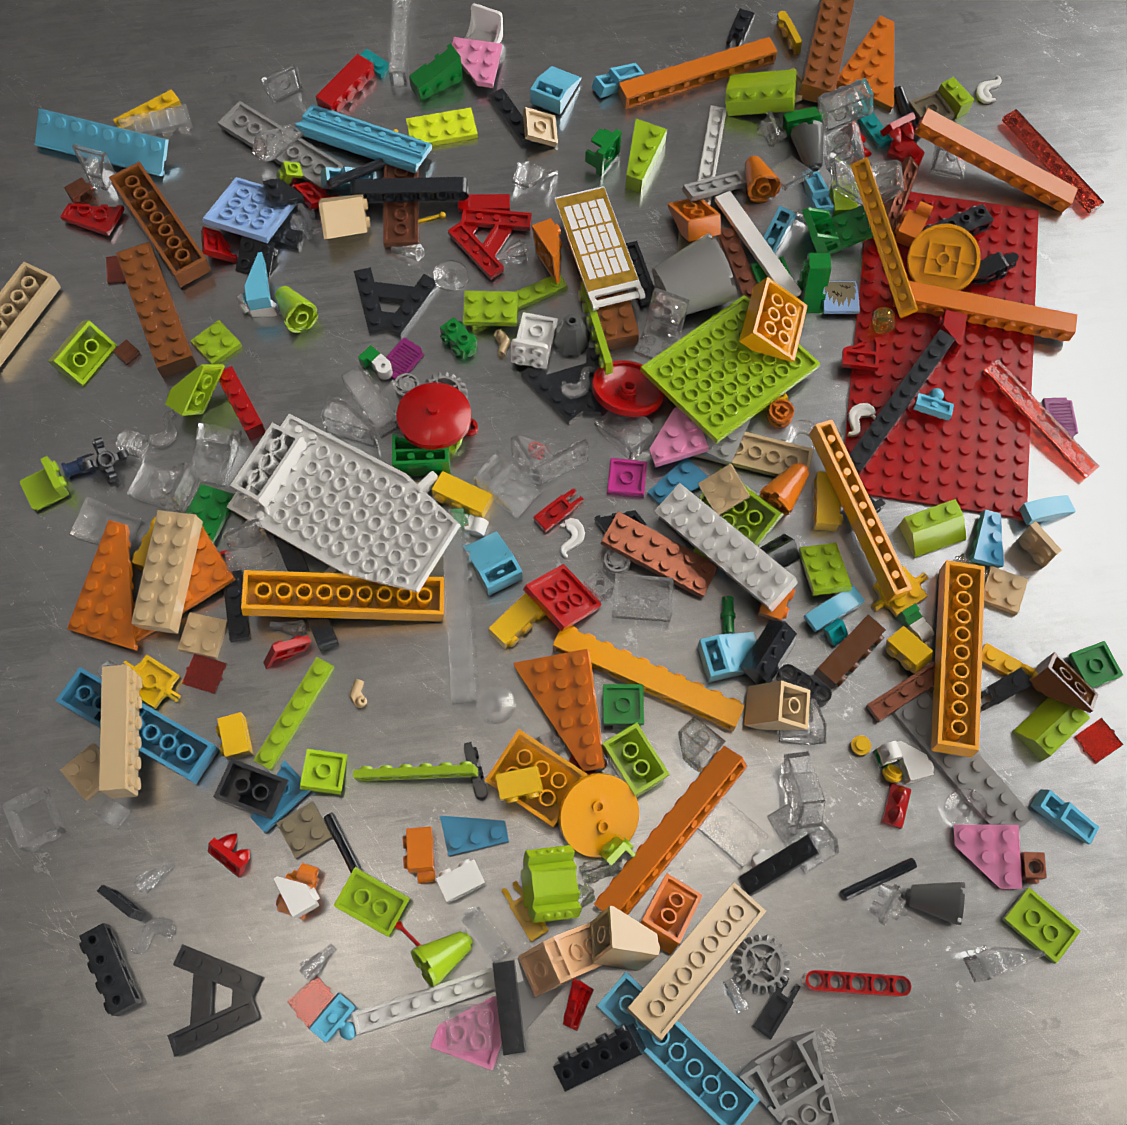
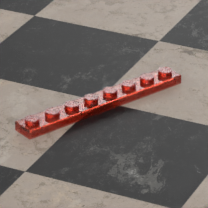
[1002,109,1104,214]
[983,359,1100,479]

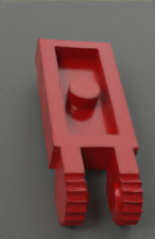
[533,488,584,533]

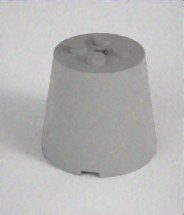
[652,233,737,318]

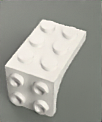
[465,3,503,43]
[511,312,558,369]

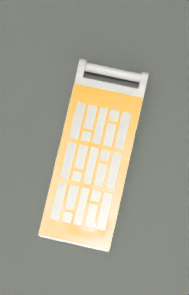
[555,186,645,311]

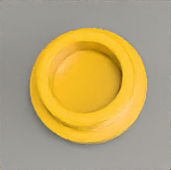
[851,735,871,756]
[882,764,902,783]

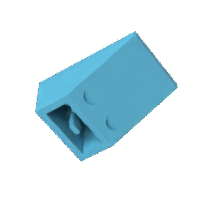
[530,66,581,115]
[463,531,523,596]
[697,632,756,683]

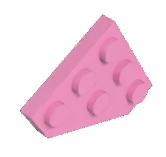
[452,37,502,88]
[650,407,709,468]
[953,824,1022,889]
[431,996,502,1070]

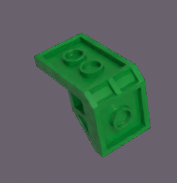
[802,205,874,254]

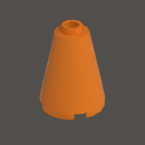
[745,156,781,203]
[760,463,809,515]

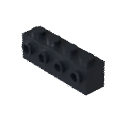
[922,204,994,236]
[79,923,142,1016]
[553,1023,646,1092]

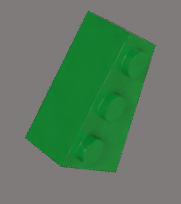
[409,43,463,101]
[797,253,832,313]
[392,434,450,476]

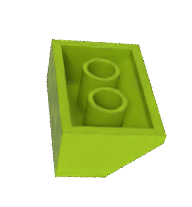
[47,320,117,386]
[898,499,967,558]
[1012,697,1091,761]
[602,723,670,798]

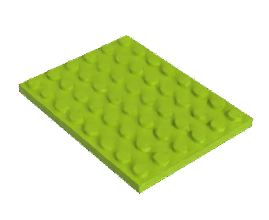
[640,295,821,444]

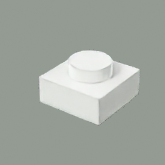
[751,849,774,867]

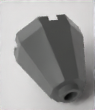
[553,314,590,357]

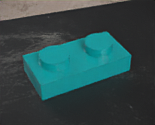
[360,48,392,79]

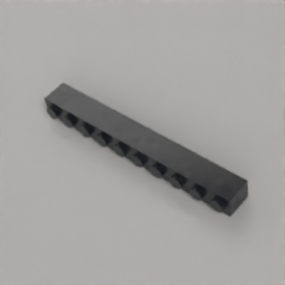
[849,330,955,475]

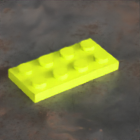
[406,107,478,146]

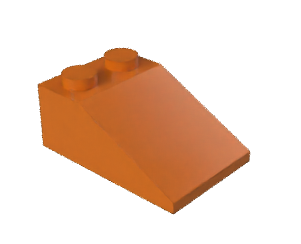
[667,199,721,242]
[532,218,562,284]
[639,873,703,955]

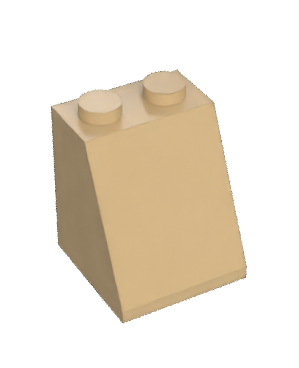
[319,194,370,239]
[744,681,810,730]
[590,906,660,970]

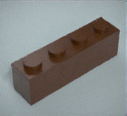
[814,614,886,689]

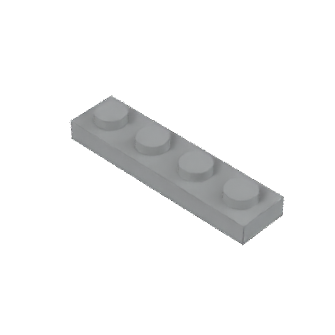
[682,171,746,202]

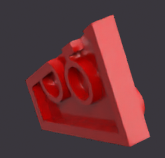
[60,203,125,236]

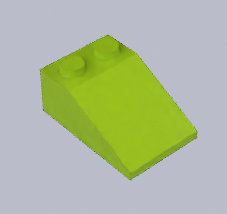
[165,364,225,416]

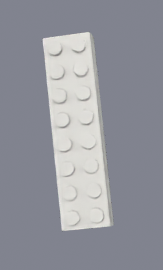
[655,483,798,612]

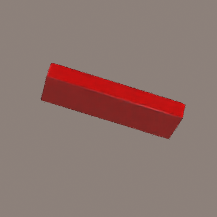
[458,194,510,212]

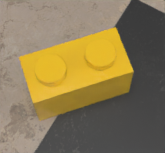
[886,626,933,674]
[216,712,253,761]
[496,766,543,803]

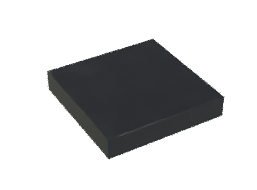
[97,885,146,921]

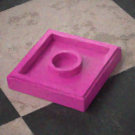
[607,458,647,498]

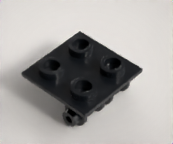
[235,236,278,278]

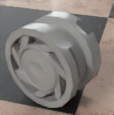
[394,373,420,401]
[603,549,630,577]

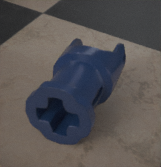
[61,453,96,479]

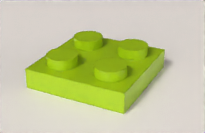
[190,320,242,364]
[300,749,348,795]

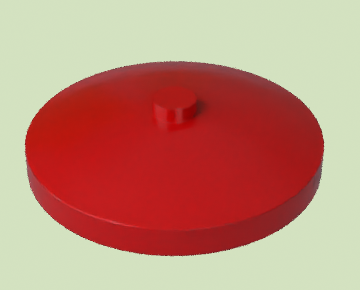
[592,360,664,417]
[396,382,472,450]

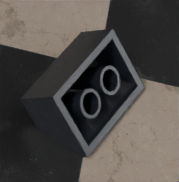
[740,620,797,685]

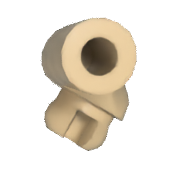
[494,329,510,356]
[349,679,367,708]

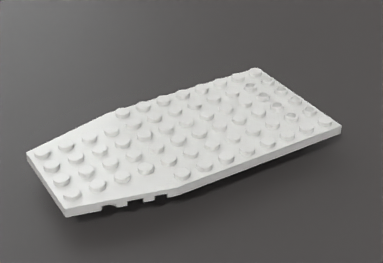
[227,414,461,593]

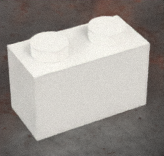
[436,859,486,904]

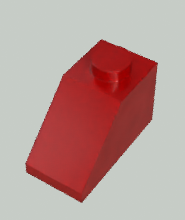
[937,310,967,354]

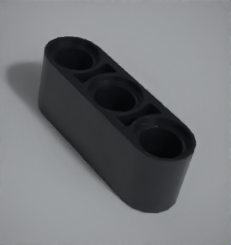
[776,664,832,707]

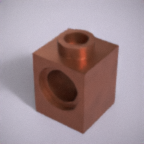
[64,177,96,204]
[1020,852,1047,884]

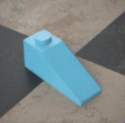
[763,206,796,254]
[242,252,272,311]

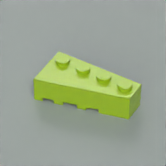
[625,119,667,193]

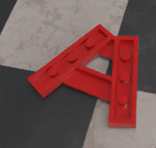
[448,207,532,280]

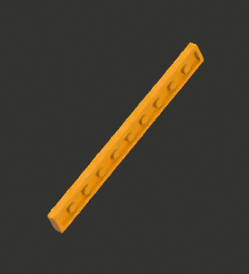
[851,157,918,318]

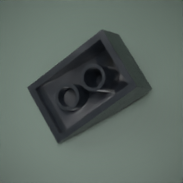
[213,758,289,819]

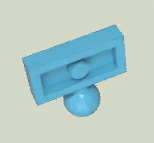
[914,388,954,421]
[309,992,356,1043]

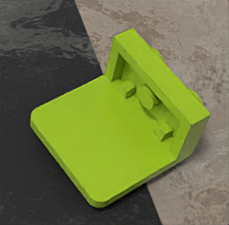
[20,456,70,511]

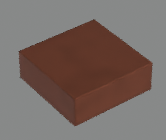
[113,339,140,365]

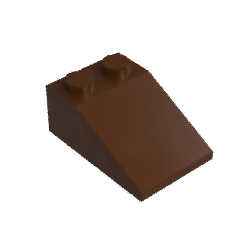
[1030,652,1099,713]

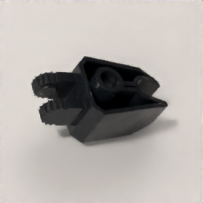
[971,252,1019,285]

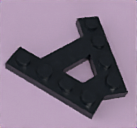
[354,267,439,338]
[521,347,601,425]
[167,944,262,1057]

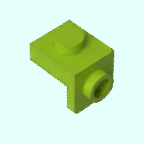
[277,161,303,185]
[599,836,636,866]

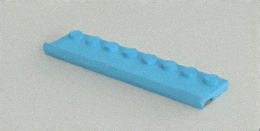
[295,104,432,173]
[34,108,169,176]

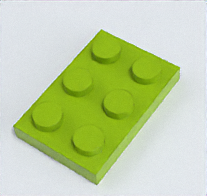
[463,291,518,326]
[799,542,852,596]
[333,867,410,937]
[1002,887,1081,964]

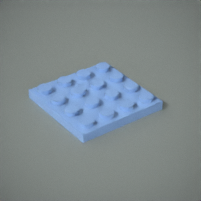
[203,177,296,243]

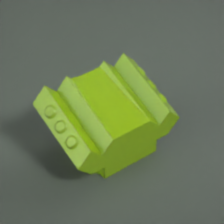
[520,845,582,923]

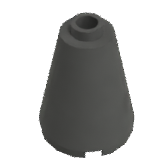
[791,121,824,172]
[905,882,965,925]

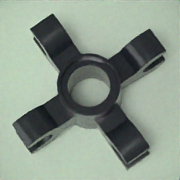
[80,437,129,484]

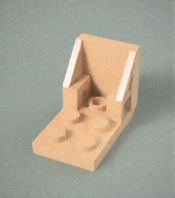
[518,923,603,997]

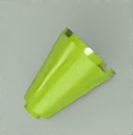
[275,286,318,333]
[411,931,473,988]

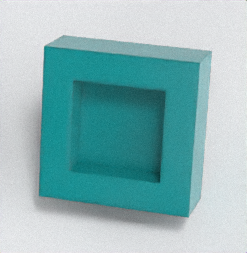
[824,618,848,646]

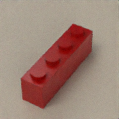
[315,54,375,113]
[219,366,266,441]

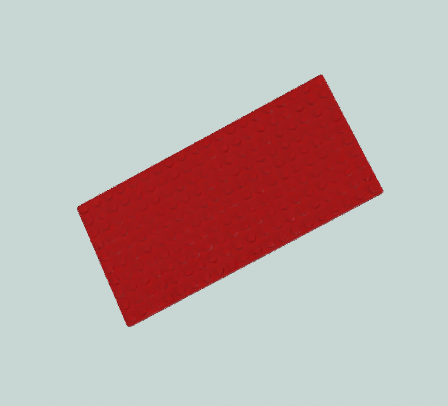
[844,187,1039,520]

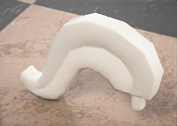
[976,75,1001,104]
[848,403,876,437]
[560,518,585,559]

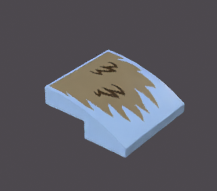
[822,281,860,314]

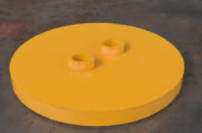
[907,224,980,291]
[558,773,639,857]

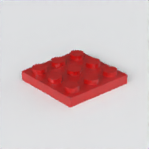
[523,564,602,632]

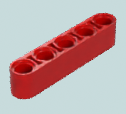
[801,970,912,997]

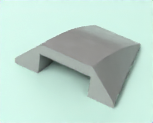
[739,1030,839,1125]

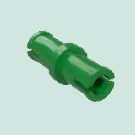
[720,596,736,634]

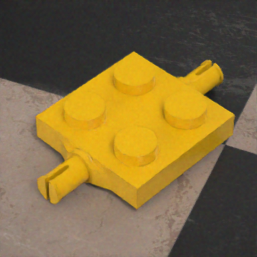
[871,566,928,617]
[122,654,181,709]

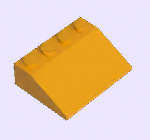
[739,277,808,362]
[484,729,587,828]

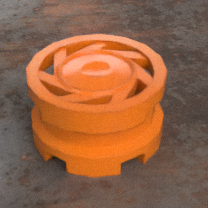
[767,399,795,428]

